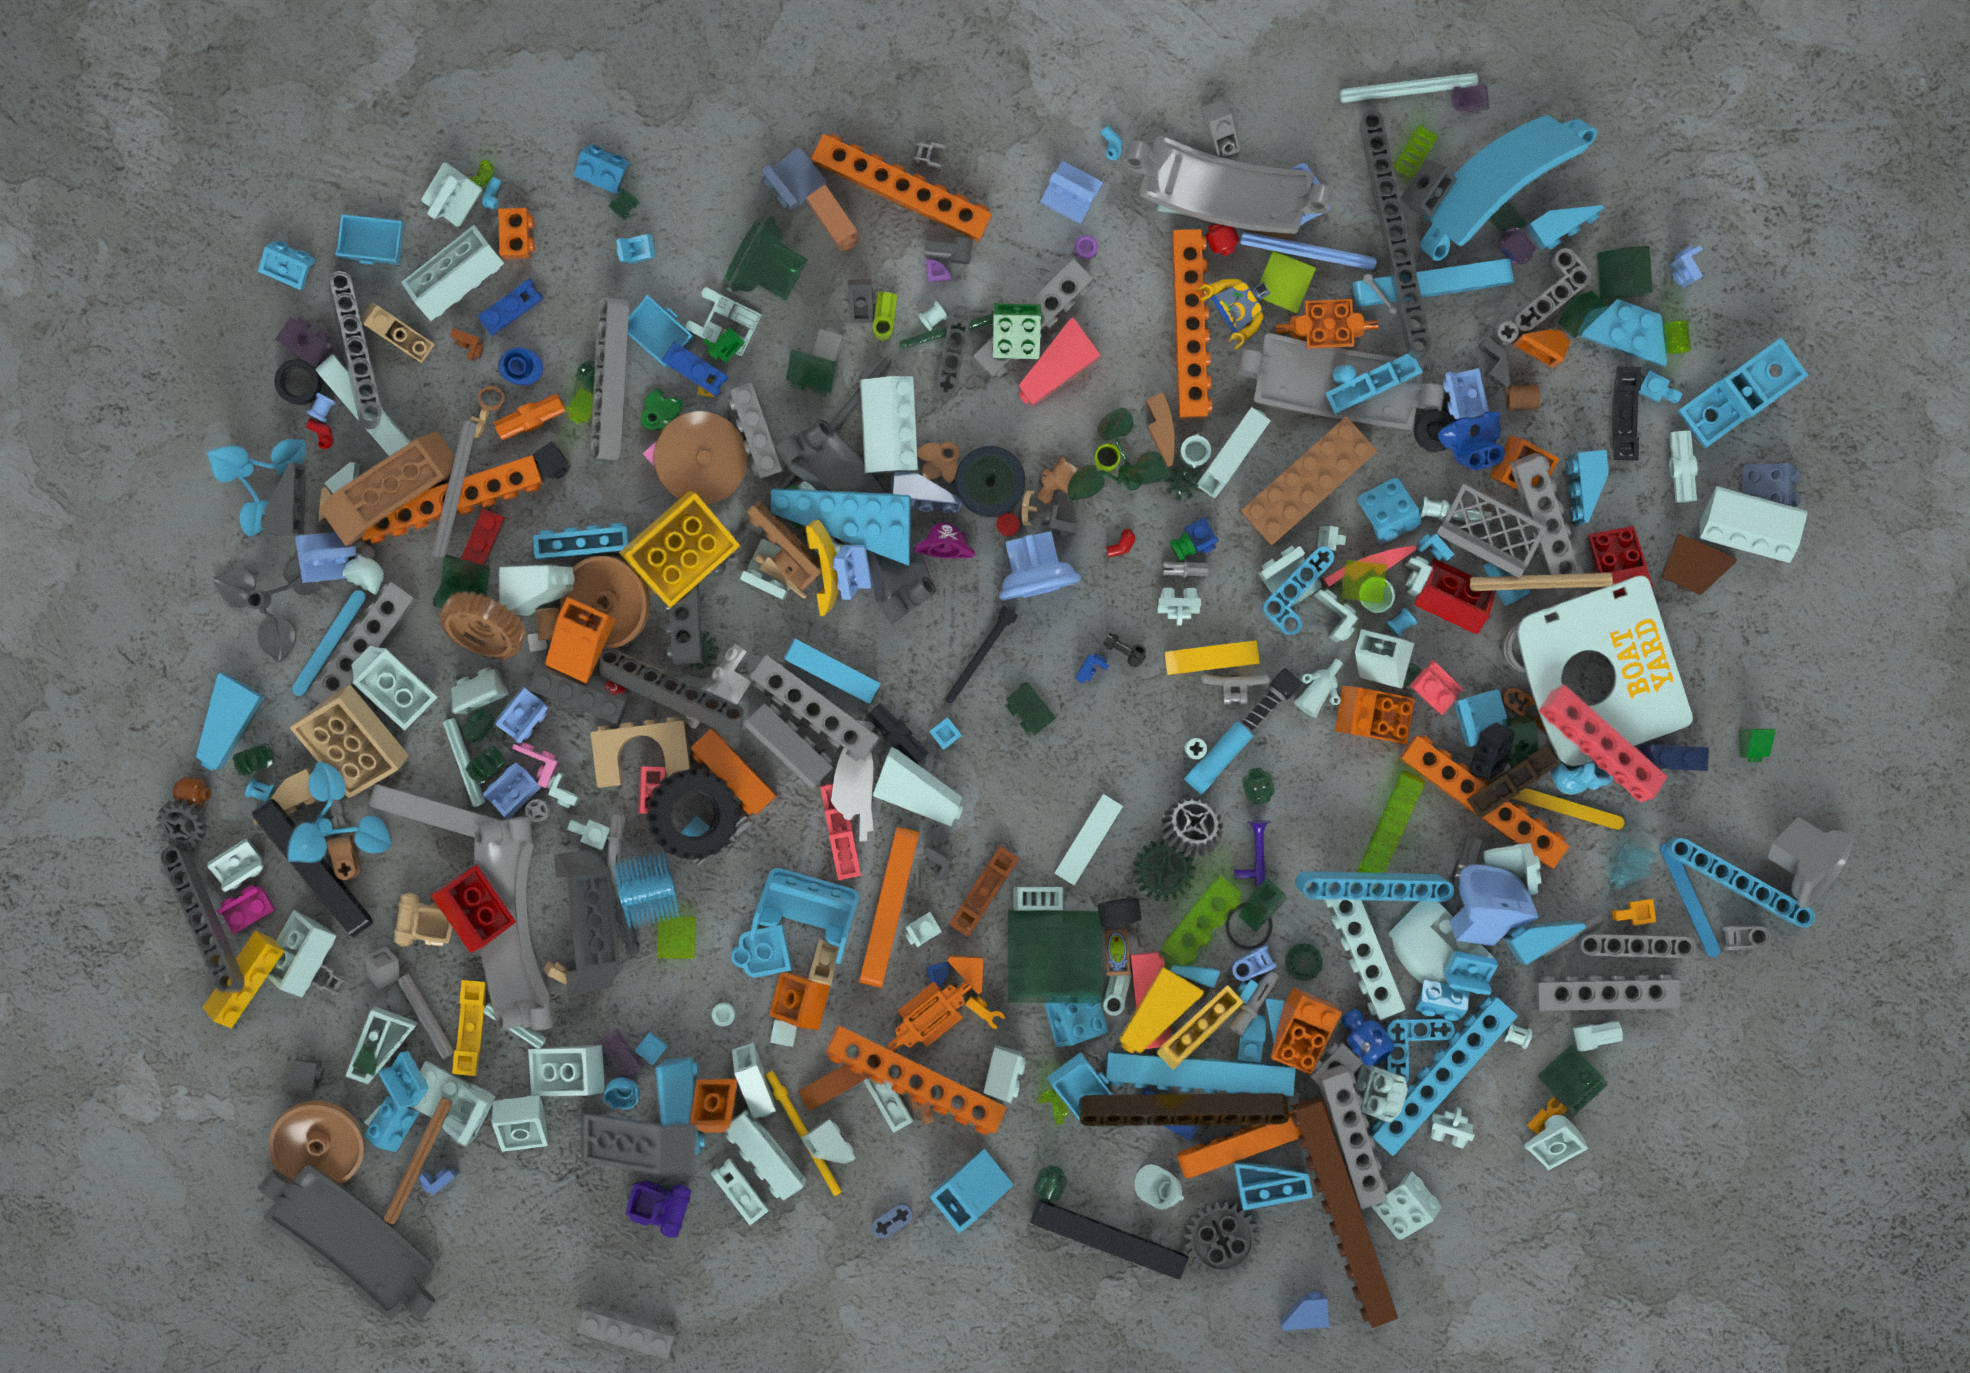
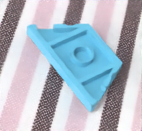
[1580,299,1667,367]

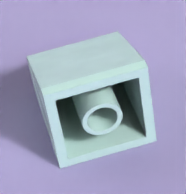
[499,565,575,616]

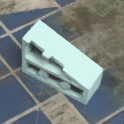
[346,1006,418,1084]

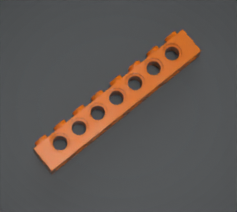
[811,133,992,243]
[1172,229,1212,419]
[362,455,545,544]
[1398,735,1570,869]
[824,1025,1007,1136]

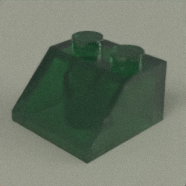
[1597,246,1653,300]
[786,350,840,397]

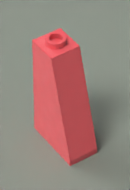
[1017,318,1100,407]

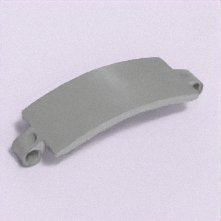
[1123,136,1333,233]
[1238,333,1445,430]

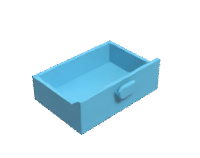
[335,214,405,265]
[628,295,694,369]
[1047,1052,1113,1121]

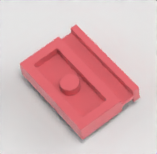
[1410,660,1464,715]

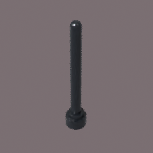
[945,605,1018,703]

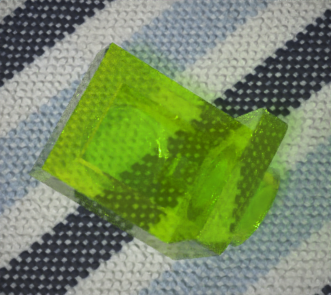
[564,388,593,424]
[1037,1090,1068,1125]

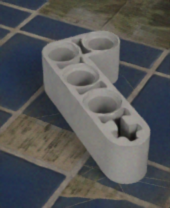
[1512,248,1591,334]

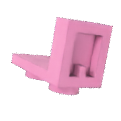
[512,742,560,788]

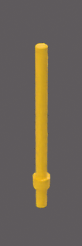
[765,1070,842,1196]

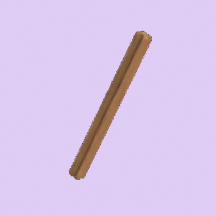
[384,1097,453,1224]

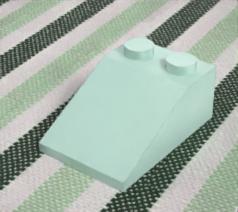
[451,667,510,714]
[528,1045,605,1096]

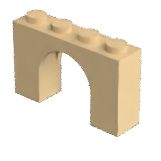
[590,716,692,788]

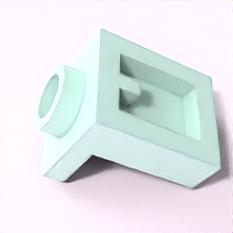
[904,912,942,947]

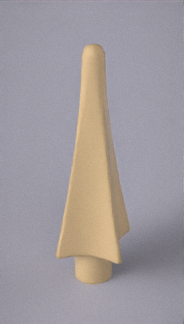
[754,553,807,599]

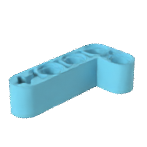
[1262,547,1334,635]

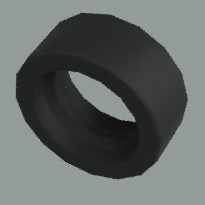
[274,359,322,405]

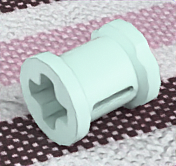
[917,301,948,332]
[1184,738,1207,759]
[1502,1022,1532,1049]

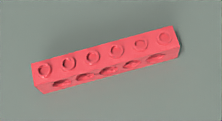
[1539,685,1667,803]

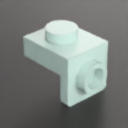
[547,773,581,808]

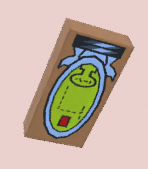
[1104,929,1130,976]

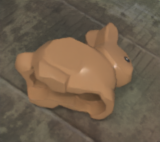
[1037,457,1092,504]

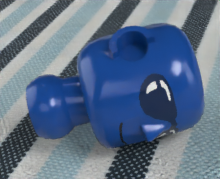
[1341,1009,1394,1066]

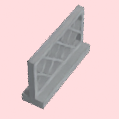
[1437,483,1548,578]

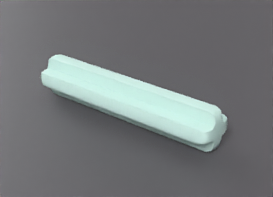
[483,1002,546,1049]

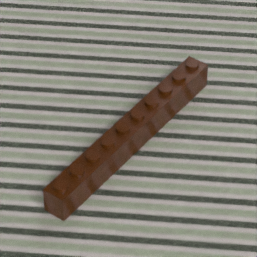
[1290,1096,1399,1328]

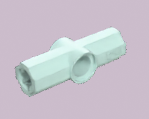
[1669,431,1698,503]

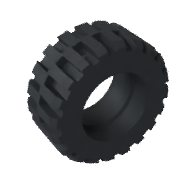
[646,769,740,860]

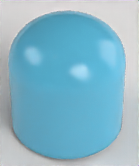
[1333,365,1356,384]

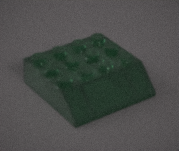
[1007,910,1102,1003]

